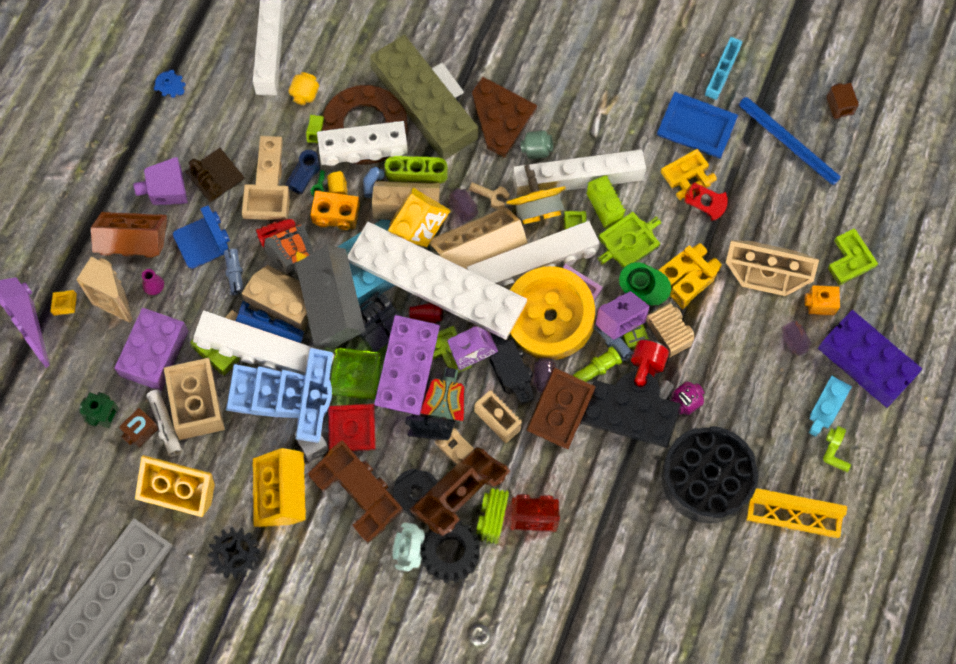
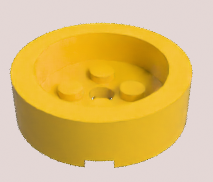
[510,266,596,360]

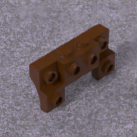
[307,440,403,544]
[409,447,511,536]

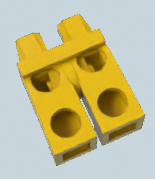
[658,243,722,309]

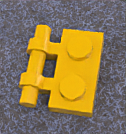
[661,149,717,200]

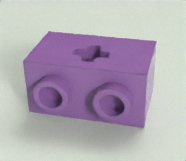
[595,291,650,340]

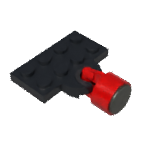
[580,339,681,448]

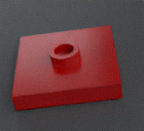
[328,404,376,452]

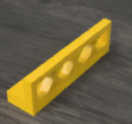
[746,488,847,538]

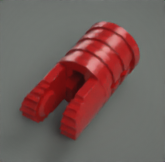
[255,218,296,248]

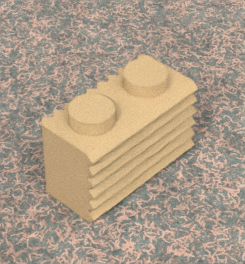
[646,303,695,358]
[474,390,521,444]

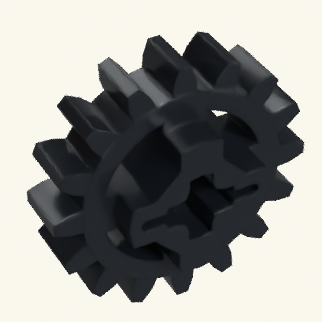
[208,527,261,580]

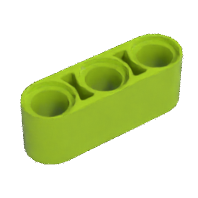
[385,156,448,184]

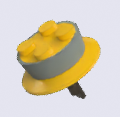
[506,165,566,225]

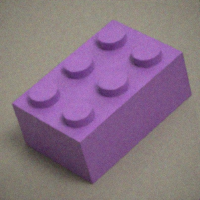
[114,308,188,391]

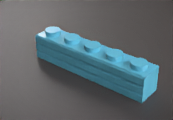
[705,37,743,100]

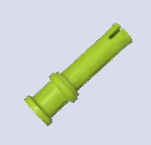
[572,346,622,382]

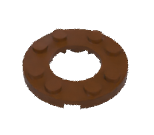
[322,85,407,165]

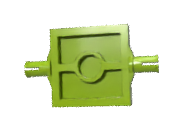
[597,212,661,268]

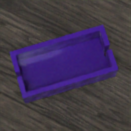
[818,310,923,408]

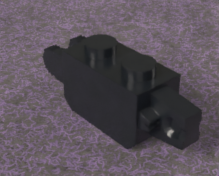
[489,333,534,406]

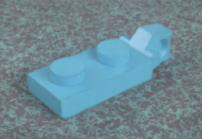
[808,376,852,437]

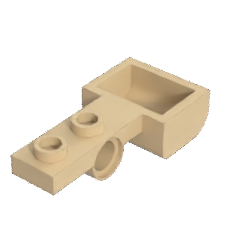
[242,136,290,221]

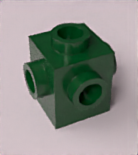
[79,392,119,428]

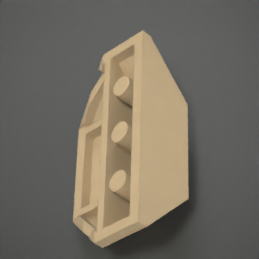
[726,240,819,296]

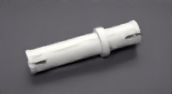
[146,390,183,457]

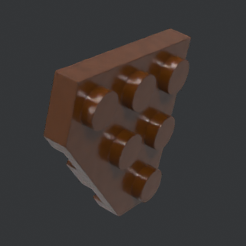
[472,76,537,158]

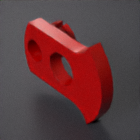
[684,182,728,221]

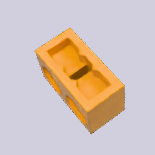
[311,191,360,230]

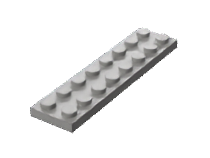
[23,518,173,664]

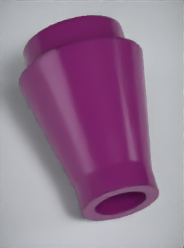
[142,269,164,295]

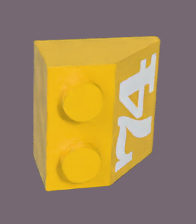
[388,187,450,247]

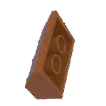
[91,212,167,258]

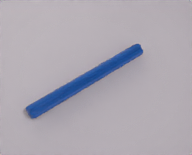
[739,97,841,185]

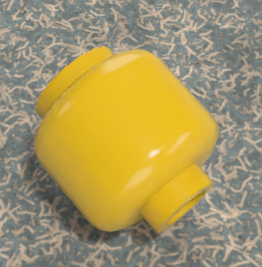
[289,72,319,105]

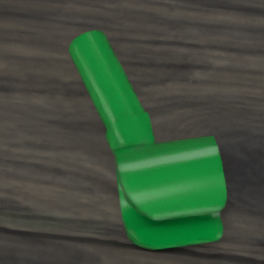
[311,170,326,197]

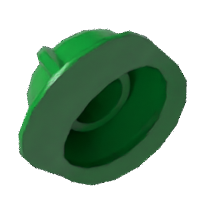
[619,262,671,306]

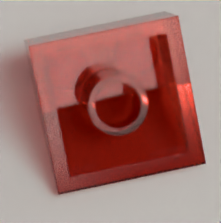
[510,494,560,532]

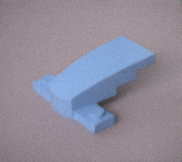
[226,348,333,443]

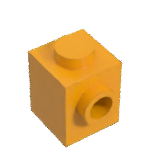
[805,285,840,315]

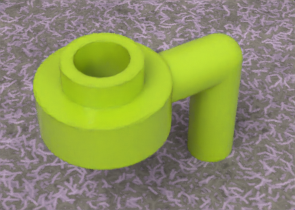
[823,425,851,472]

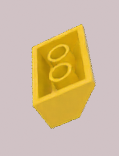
[253,448,306,527]
[135,455,215,517]

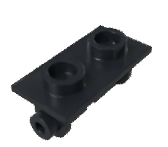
[405,414,456,441]

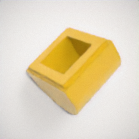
[327,171,348,195]

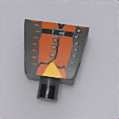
[264,224,314,275]

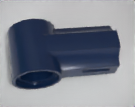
[285,150,321,195]

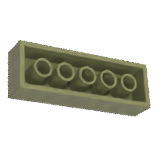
[370,34,478,160]

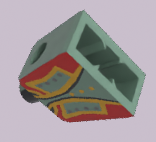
[420,368,465,423]

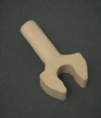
[469,182,510,209]

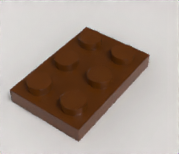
[525,368,596,449]

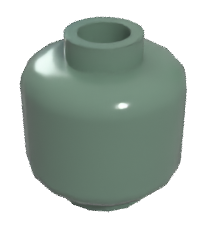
[521,130,553,159]

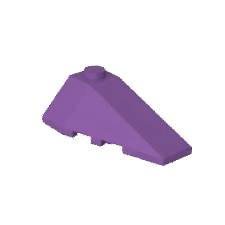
[0,278,50,368]

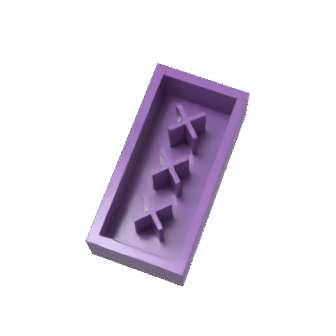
[374,315,440,416]

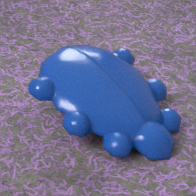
[154,70,186,98]

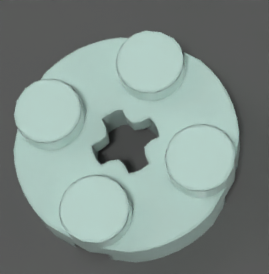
[393,522,425,571]

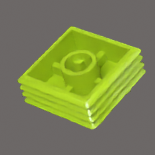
[476,488,509,545]

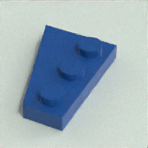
[236,301,304,343]

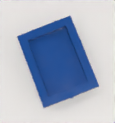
[657,92,738,159]

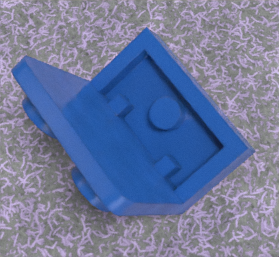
[173,205,230,269]

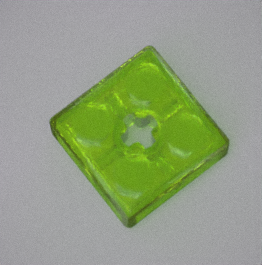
[330,348,381,400]

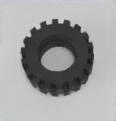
[420,520,480,583]

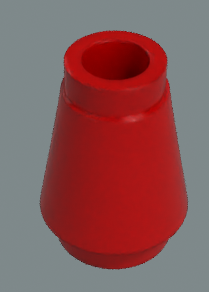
[409,303,443,324]

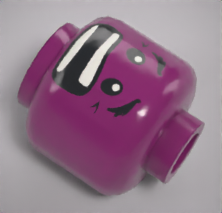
[670,381,705,415]

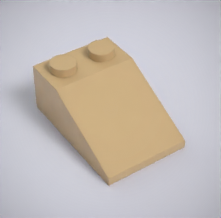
[164,358,225,440]

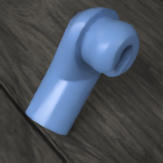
[363,167,385,198]

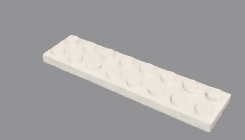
[348,222,527,340]

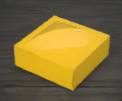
[50,290,77,316]

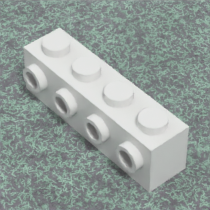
[317,121,408,166]

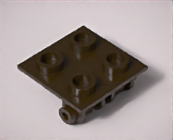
[185,148,245,203]

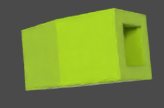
[306,115,324,143]

